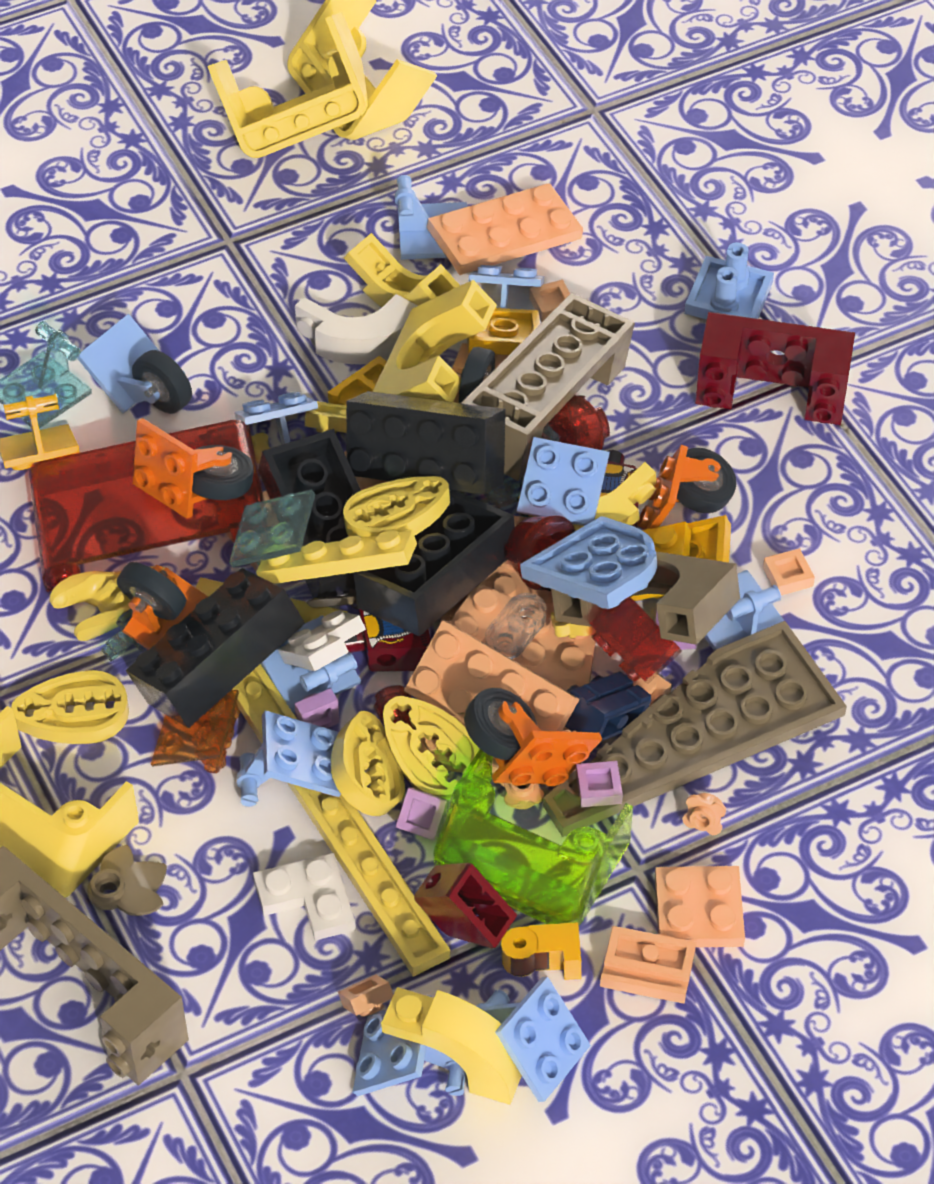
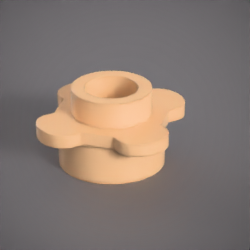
[500,783,544,809]
[682,793,726,835]

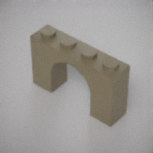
[551,552,740,645]

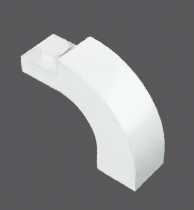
[295,294,418,364]

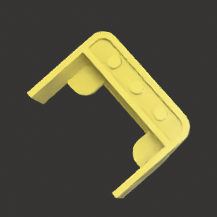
[287,0,437,140]
[207,12,368,158]
[0,706,139,898]

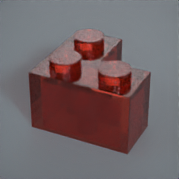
[590,596,682,684]

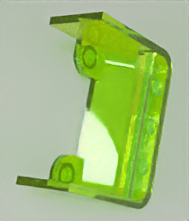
[433,749,633,926]

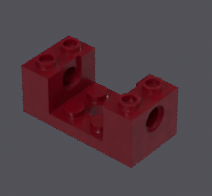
[695,312,855,425]

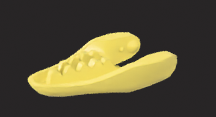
[49,566,165,641]

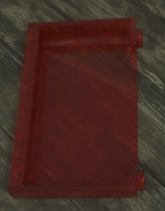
[29,420,273,592]

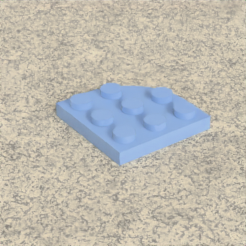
[520,516,657,609]

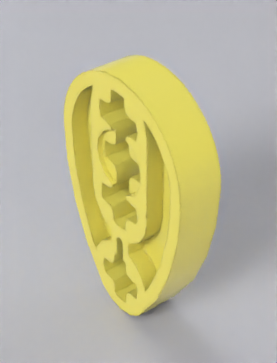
[343,476,450,538]
[11,670,129,744]
[383,696,481,800]
[331,711,405,816]

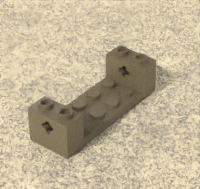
[462,293,635,481]
[0,846,189,1086]

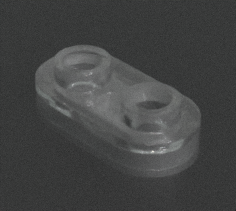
[485,593,547,659]

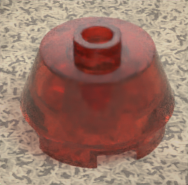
[542,395,610,450]
[506,515,576,591]

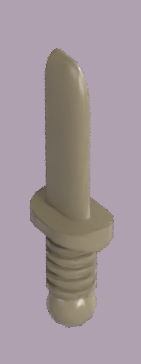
[306,588,359,609]

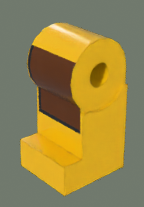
[501,923,581,980]

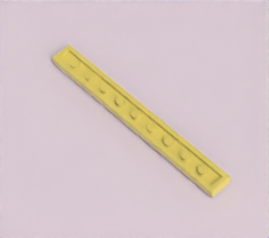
[229,664,450,977]

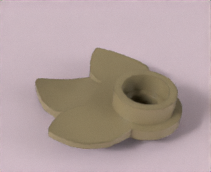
[87,845,167,916]

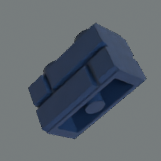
[565,671,652,741]

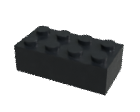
[346,391,505,495]
[258,429,361,599]
[353,490,517,636]
[125,568,305,728]

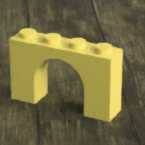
[373,280,496,402]

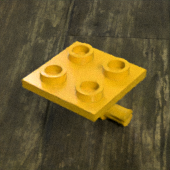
[0,393,80,470]

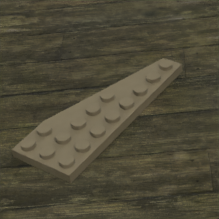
[543,621,847,837]

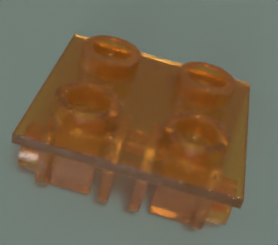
[151,689,240,773]

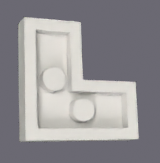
[278,610,366,671]
[253,853,356,940]

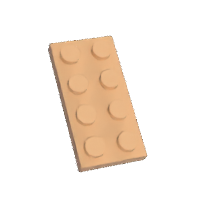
[427,183,583,275]
[404,620,580,735]

